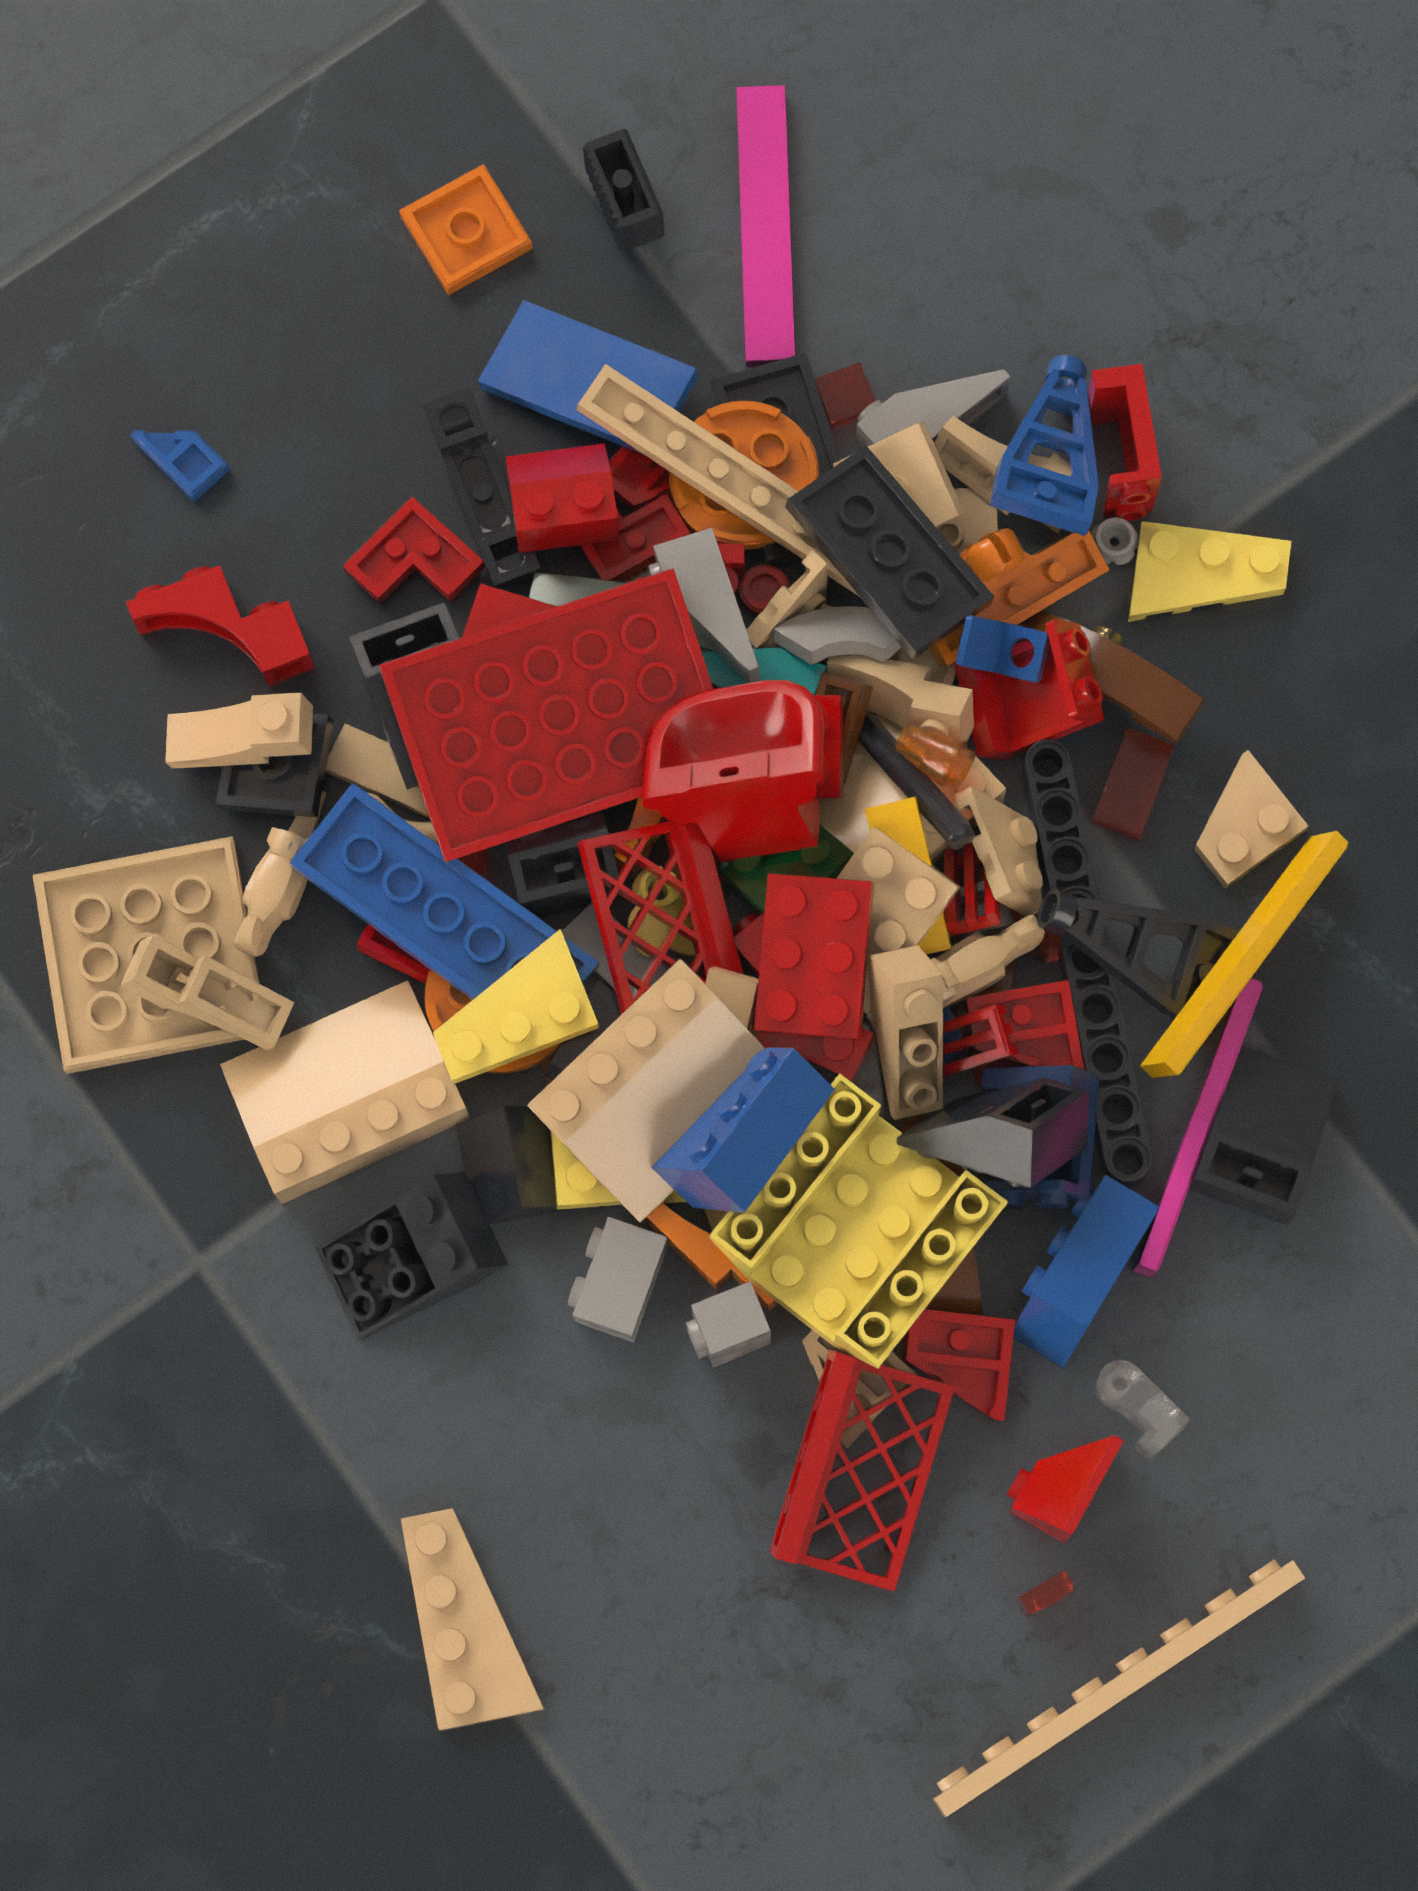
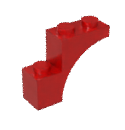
[126,565,315,687]

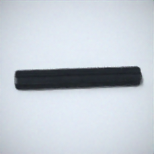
[858,711,975,849]

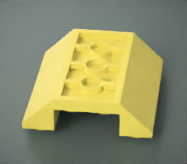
[709,1074,1008,1369]

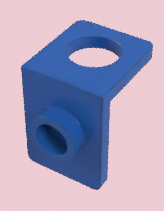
[956,615,1050,683]

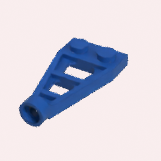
[989,355,1099,536]

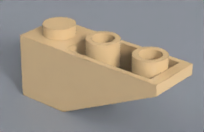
[870,945,943,1120]

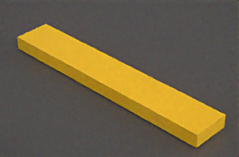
[1140,831,1349,1078]

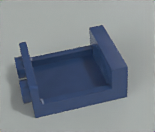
[981,1065,1099,1209]

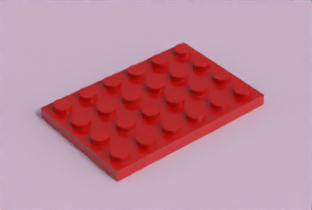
[379,568,713,862]

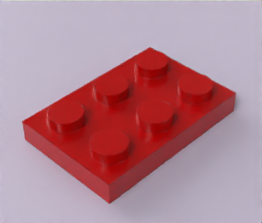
[754,874,874,1040]

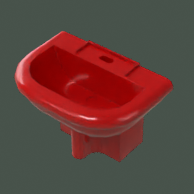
[642,680,825,862]

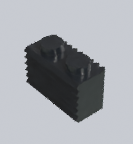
[583,129,665,252]

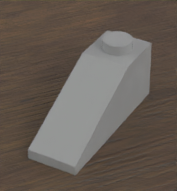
[856,369,1010,448]
[648,528,760,683]

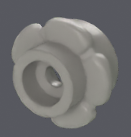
[1091,518,1139,565]

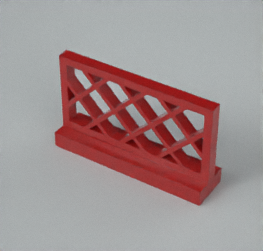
[578,821,743,1015]
[769,1348,955,1592]

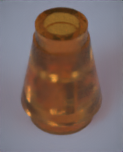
[895,724,976,789]

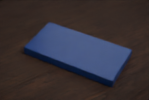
[478,300,699,456]

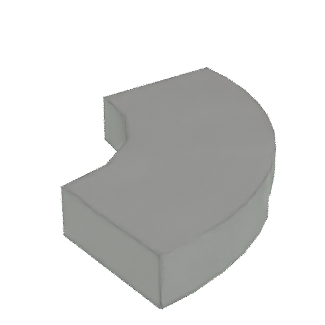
[774,606,903,665]

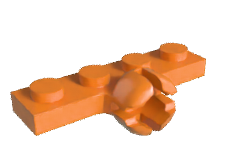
[930,528,1109,667]

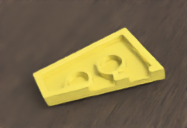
[1128,521,1291,622]
[433,929,599,1084]

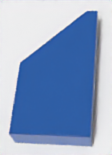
[130,430,230,502]

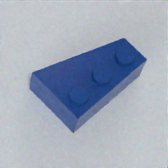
[651,1047,835,1213]
[1013,1175,1159,1368]

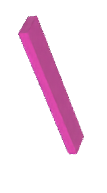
[736,85,795,367]
[1133,978,1263,1278]

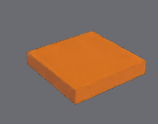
[399,164,533,295]

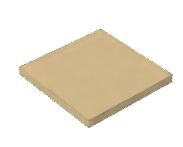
[33,836,260,1074]

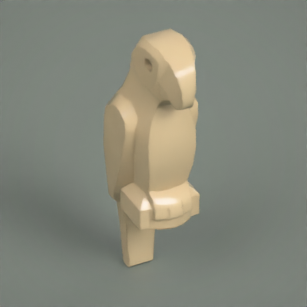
[234,791,327,957]
[866,915,1045,1030]

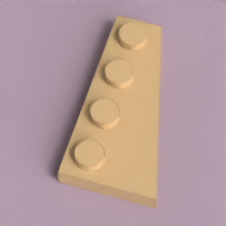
[401,1508,545,1731]

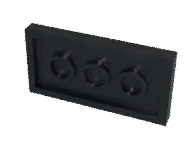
[711,353,840,566]
[785,445,994,660]

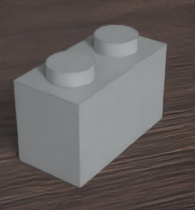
[567,1217,669,1343]
[686,1281,771,1368]

